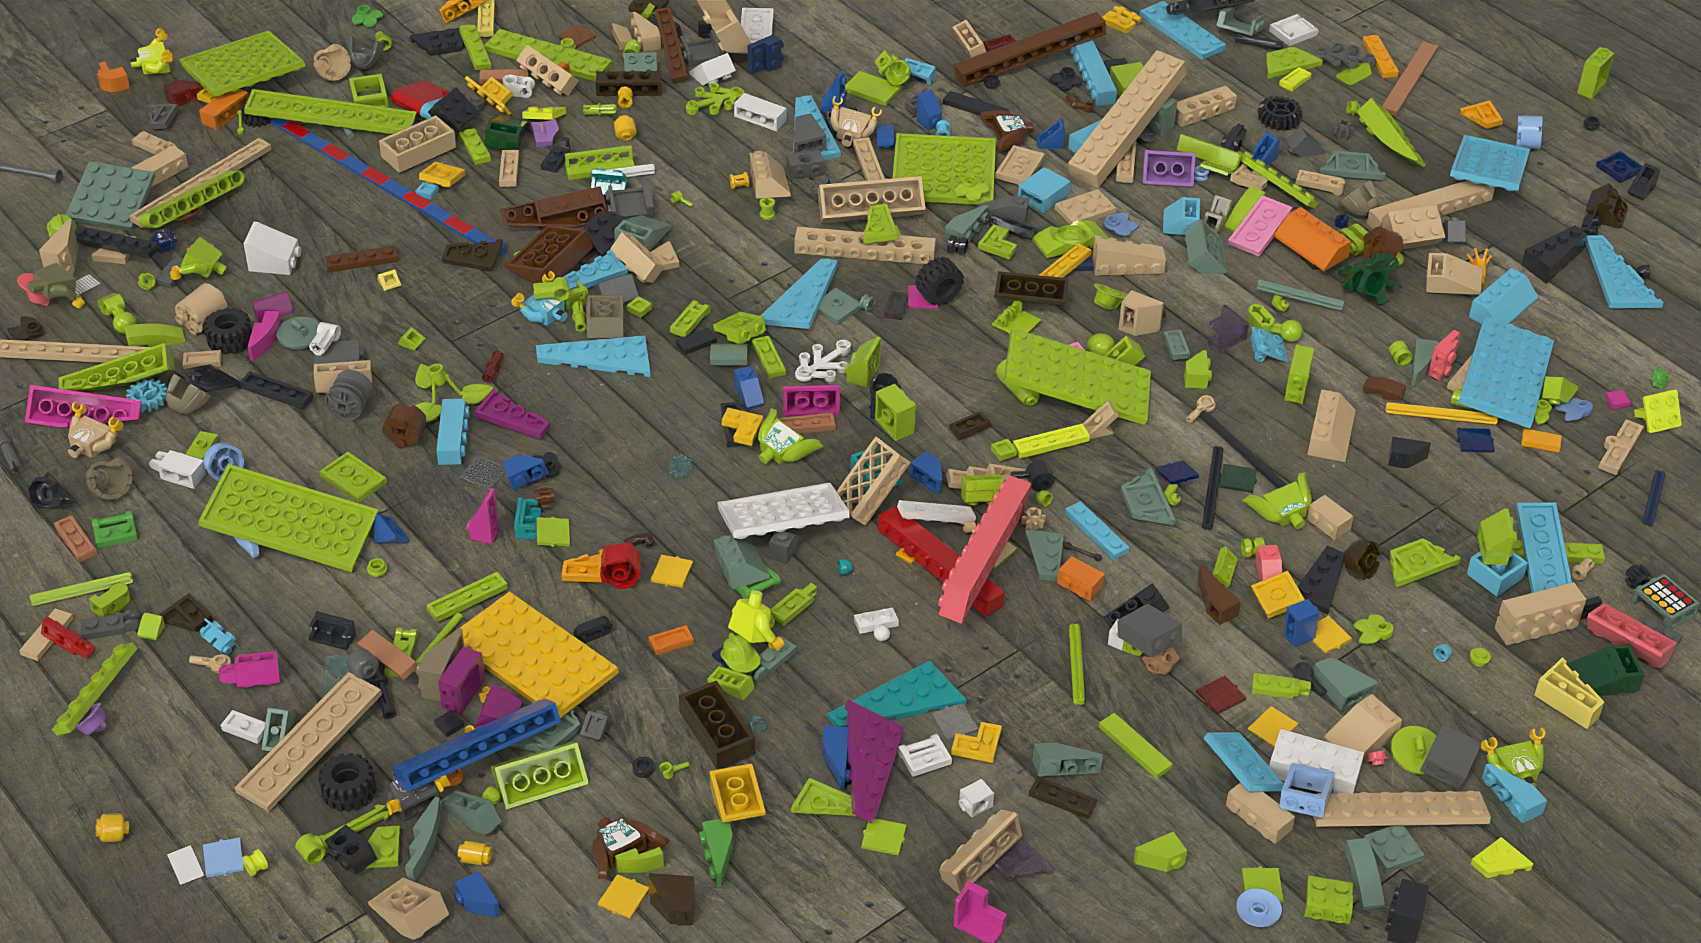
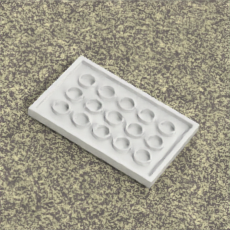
[717,483,850,539]

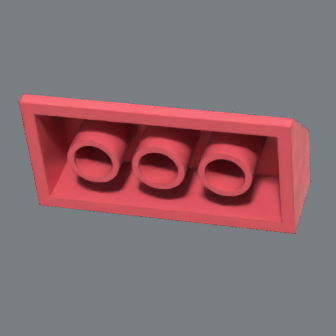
[1587,603,1677,669]

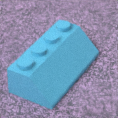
[1469,268,1538,324]

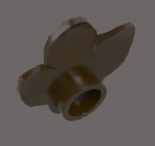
[7,316,44,341]

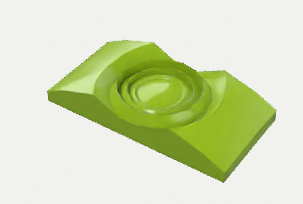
[1032,220,1109,258]

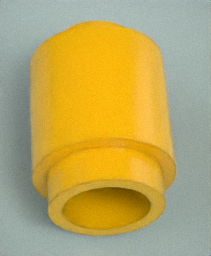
[458,841,492,866]

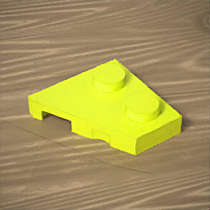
[522,106,566,120]

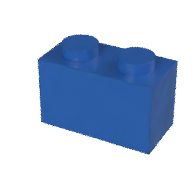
[1284,599,1319,648]

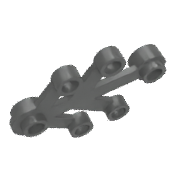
[1313,43,1376,68]

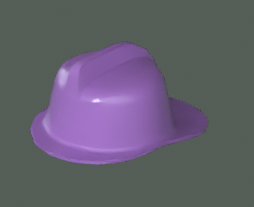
[75,702,106,735]

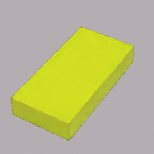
[1279,67,1312,91]

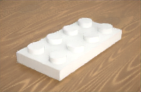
[741,8,774,43]

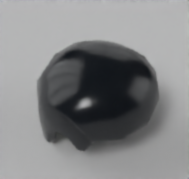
[869,373,899,399]

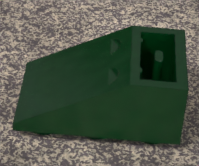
[485,115,529,150]
[1566,644,1645,695]

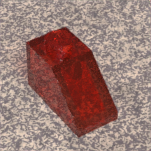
[163,80,203,107]

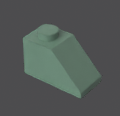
[261,706,297,751]

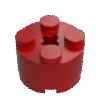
[600,542,641,589]

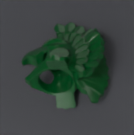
[1338,252,1403,305]

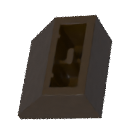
[1586,183,1628,229]

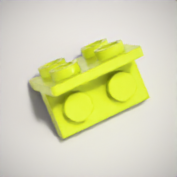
[1634,390,1682,433]

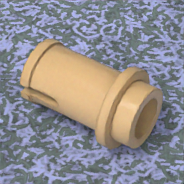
[1572,558,1595,580]

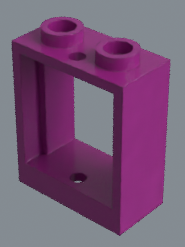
[438,646,485,715]

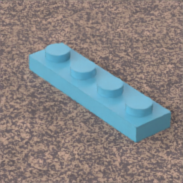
[1065,501,1129,560]

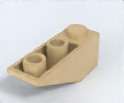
[631,12,661,52]

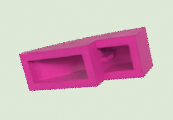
[248,311,282,361]

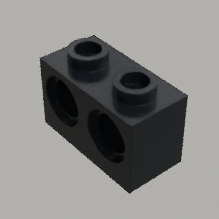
[325,825,378,875]

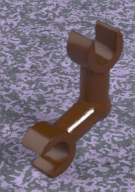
[1065,92,1094,113]

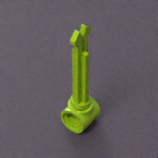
[295,804,389,865]

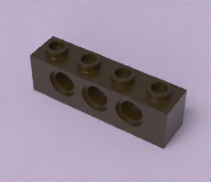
[596,71,662,96]

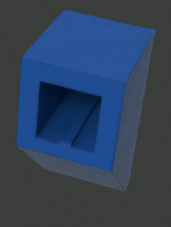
[502,454,549,490]

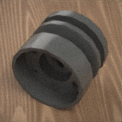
[324,369,374,420]

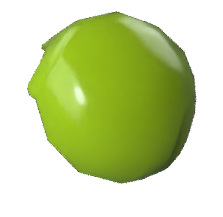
[885,59,911,86]
[1087,333,1115,356]

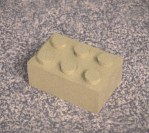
[1381,205,1445,249]

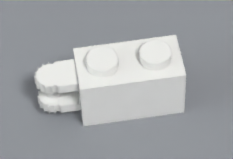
[149,450,206,489]

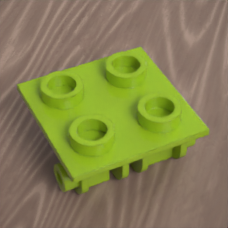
[992,300,1042,334]

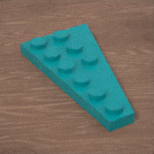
[828,661,967,727]

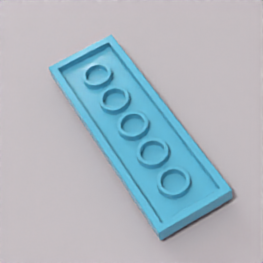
[1139,1,1226,60]
[1515,503,1572,593]

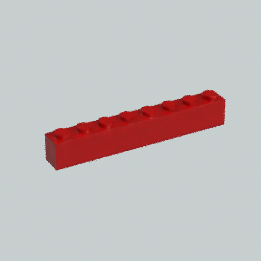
[877,506,1005,617]

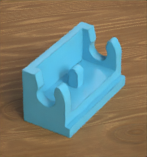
[905,58,936,86]

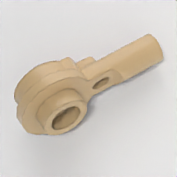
[1186,395,1215,423]
[189,654,231,674]

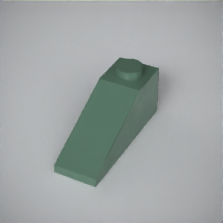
[1411,338,1438,388]
[440,790,501,835]

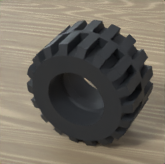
[915,257,964,305]
[204,308,252,354]
[318,753,376,812]

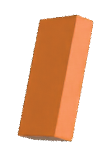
[648,625,694,655]

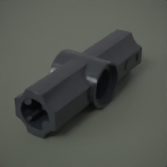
[1221,124,1247,152]

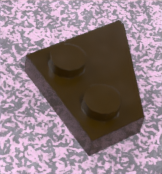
[159,593,214,632]

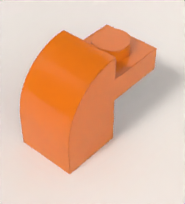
[97,62,130,92]

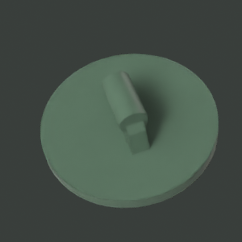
[276,317,320,349]

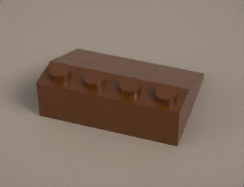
[505,225,593,284]

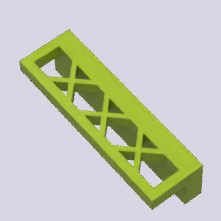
[565,145,635,180]

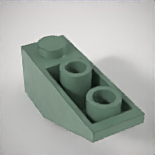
[945,205,989,242]
[1032,743,1103,776]

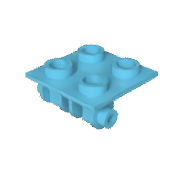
[1250,327,1289,363]

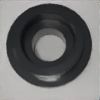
[984,74,1000,89]
[1583,116,1600,131]

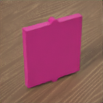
[908,285,938,309]

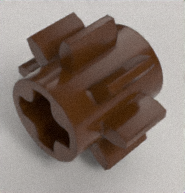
[534,484,555,508]

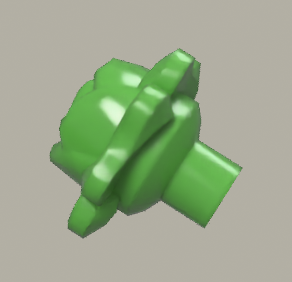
[1651,367,1670,390]

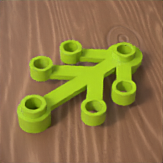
[686,83,744,115]

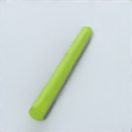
[413,612,463,673]

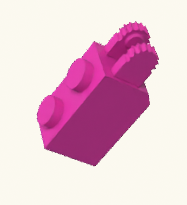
[218,651,280,688]

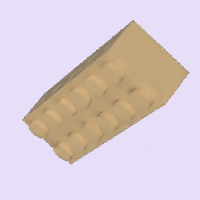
[818,176,926,223]

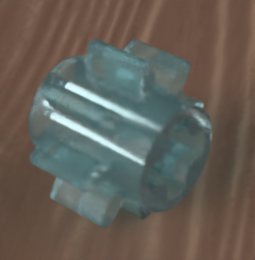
[669,454,692,478]

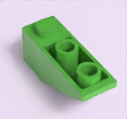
[699,819,733,888]

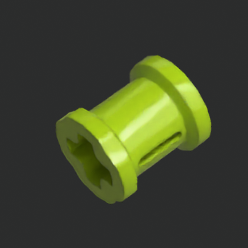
[760,198,775,220]

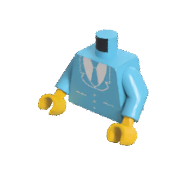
[511,271,568,325]

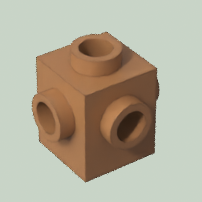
[1142,646,1180,675]

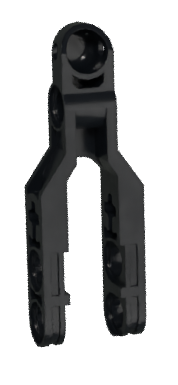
[1166,0,1255,15]

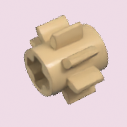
[1021,507,1046,531]

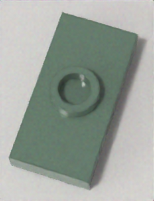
[1163,330,1191,360]

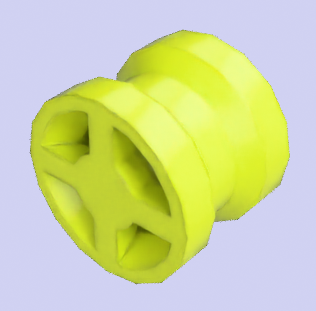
[241,849,268,877]

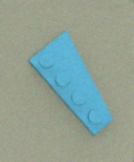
[564,250,628,290]

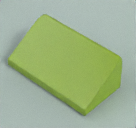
[1336,63,1372,85]

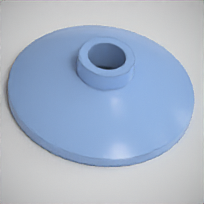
[1236,889,1282,927]

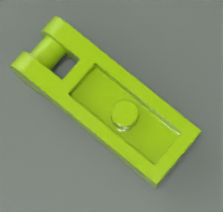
[670,300,711,337]
[385,627,418,677]

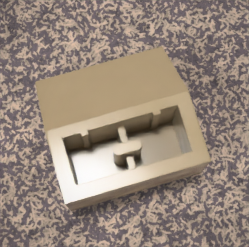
[1118,290,1164,336]

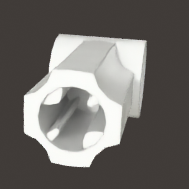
[309,322,341,356]

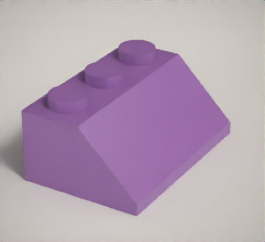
[1143,150,1196,187]

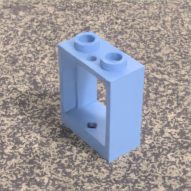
[1279,763,1335,818]

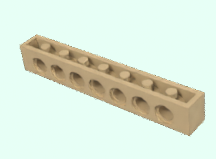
[795,227,936,264]

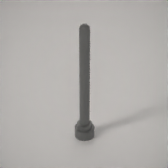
[0,163,63,183]

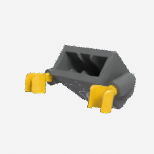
[385,773,451,822]

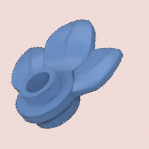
[1104,213,1139,236]
[1554,398,1593,421]

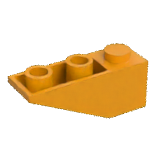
[439,0,487,24]

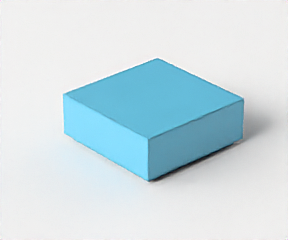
[415,181,439,200]

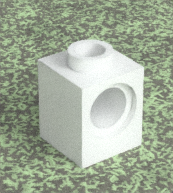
[959,779,994,818]

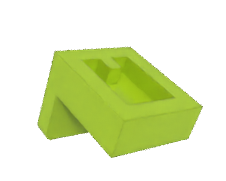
[564,281,588,310]

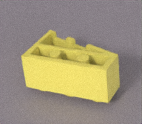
[1534,657,1604,729]

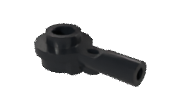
[1292,662,1327,697]

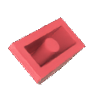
[1255,545,1282,582]

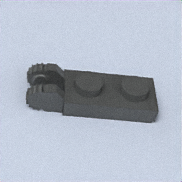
[81,610,140,640]

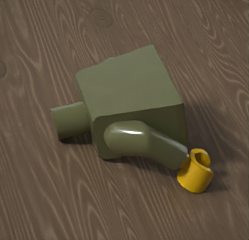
[28,263,85,309]

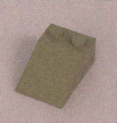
[586,295,623,340]
[416,628,465,701]

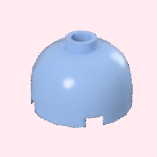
[203,442,244,481]

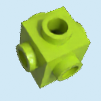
[874,50,899,77]

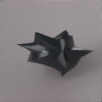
[27,472,77,509]

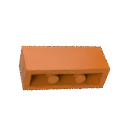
[199,89,249,130]

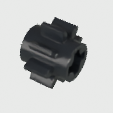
[1625,565,1651,589]

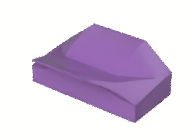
[530,119,559,148]

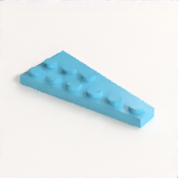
[793,95,841,160]
[1585,235,1664,309]
[761,259,838,329]
[536,336,650,377]

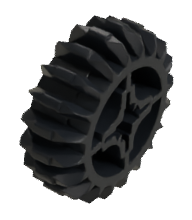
[1257,96,1302,131]

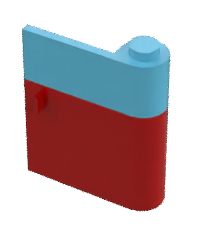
[391,81,449,119]

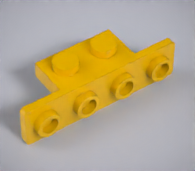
[465,76,513,115]

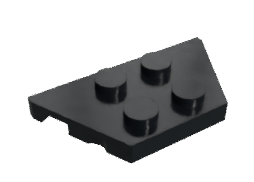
[410,28,464,56]
[582,211,631,257]

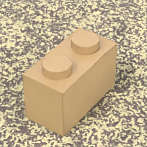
[1306,495,1354,540]

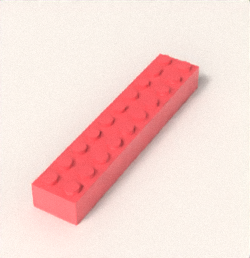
[938,475,1031,624]

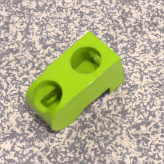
[89,583,131,617]

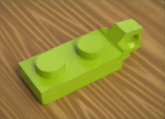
[770,583,817,626]
[1252,673,1311,699]

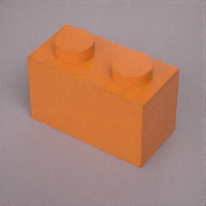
[1057,556,1105,601]

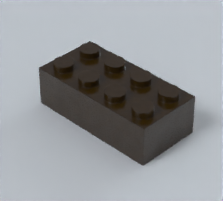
[679,680,755,770]

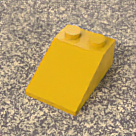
[710,764,766,823]

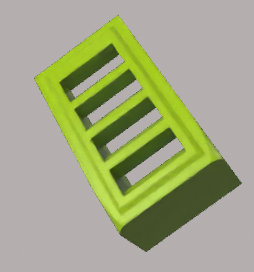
[707,666,755,700]

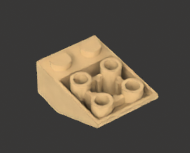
[1426,253,1483,295]

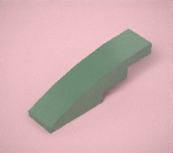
[405,796,441,882]

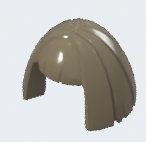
[1338,180,1378,217]
[166,374,211,414]
[86,458,132,500]

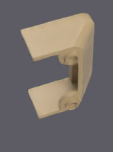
[697,0,751,54]

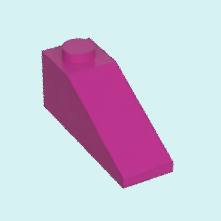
[467,488,500,544]

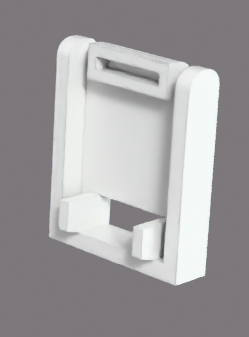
[1269,14,1319,46]

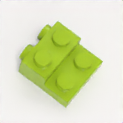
[713,312,766,344]
[1304,876,1353,924]

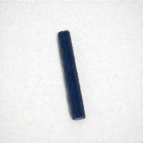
[1643,470,1665,526]

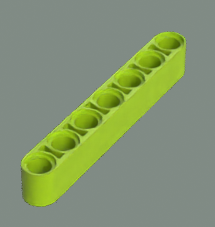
[139,170,244,228]

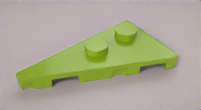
[791,778,856,816]

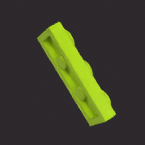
[459,128,491,165]

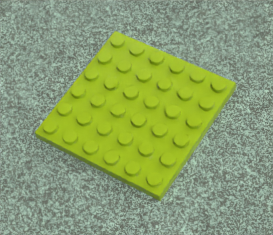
[179,30,305,97]
[892,133,996,205]

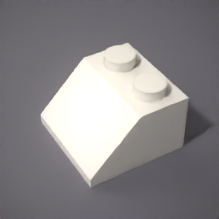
[689,53,736,85]

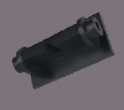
[1580,209,1601,235]

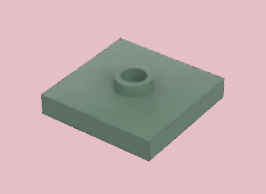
[817,288,861,325]

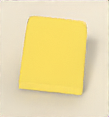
[377,269,401,291]

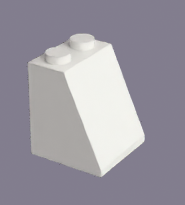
[244,222,301,275]

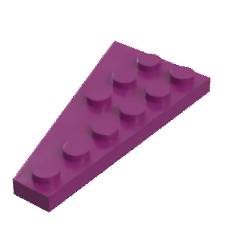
[845,699,904,823]

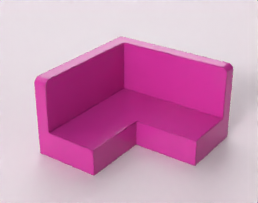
[954,881,1007,943]

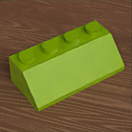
[491,741,589,809]

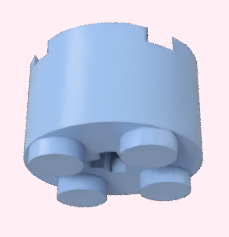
[1516,115,1542,149]

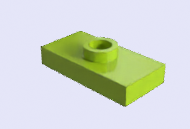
[185,431,219,460]
[1213,546,1238,588]

